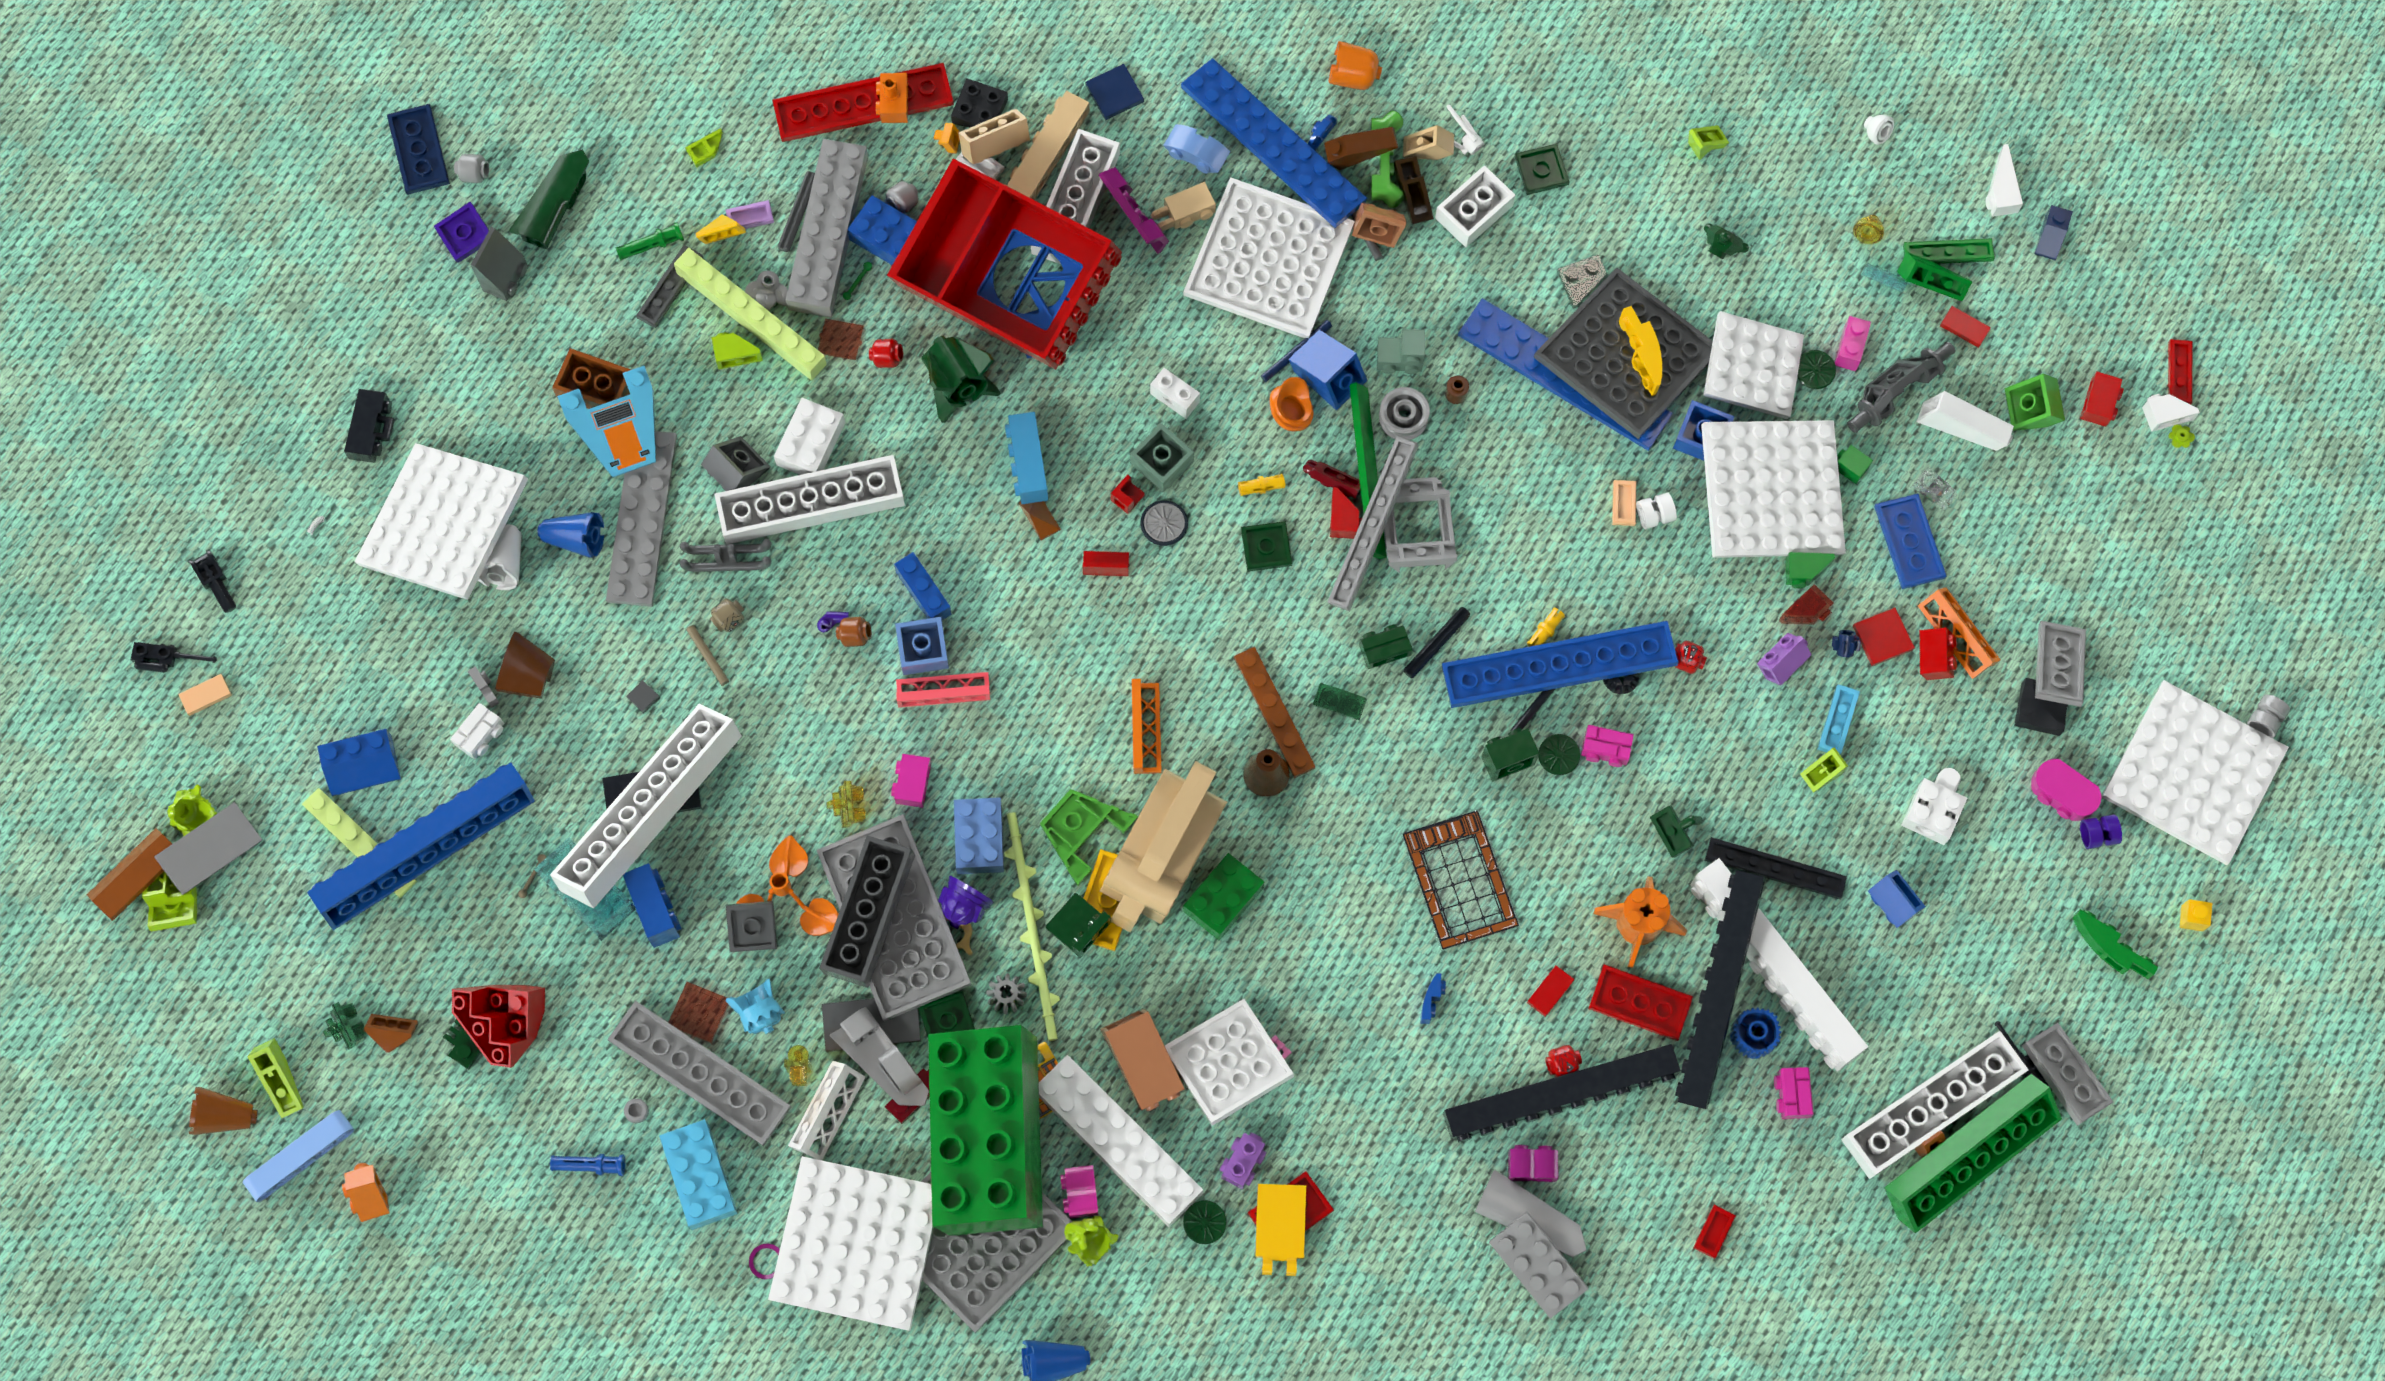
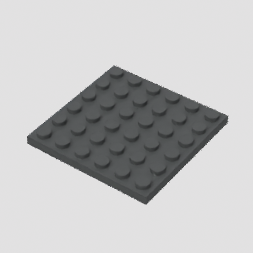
[1534,268,1713,439]

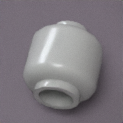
[454,154,489,183]
[885,181,918,214]

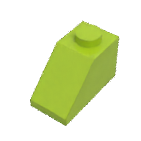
[711,332,763,370]

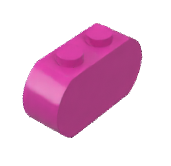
[2031,759,2101,821]

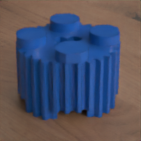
[1730,1007,1781,1059]

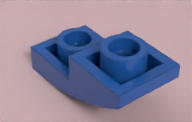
[1420,973,1446,1024]

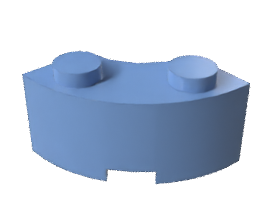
[1163,124,1231,174]

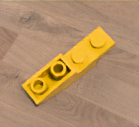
[1619,306,1662,396]

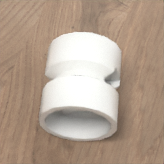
[1636,492,1677,530]

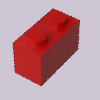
[2080,371,2124,427]
[1919,627,1957,680]

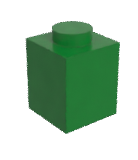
[1837,445,1873,484]

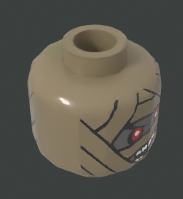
[710,598,744,632]

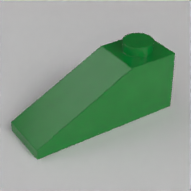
[1897,252,1972,301]

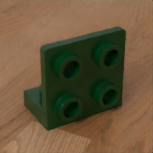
[1046,893,1111,958]

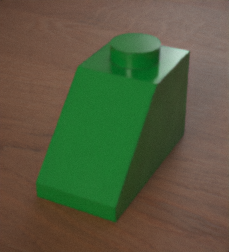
[1785,552,1835,589]

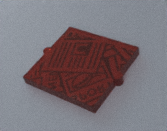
[818,319,864,360]

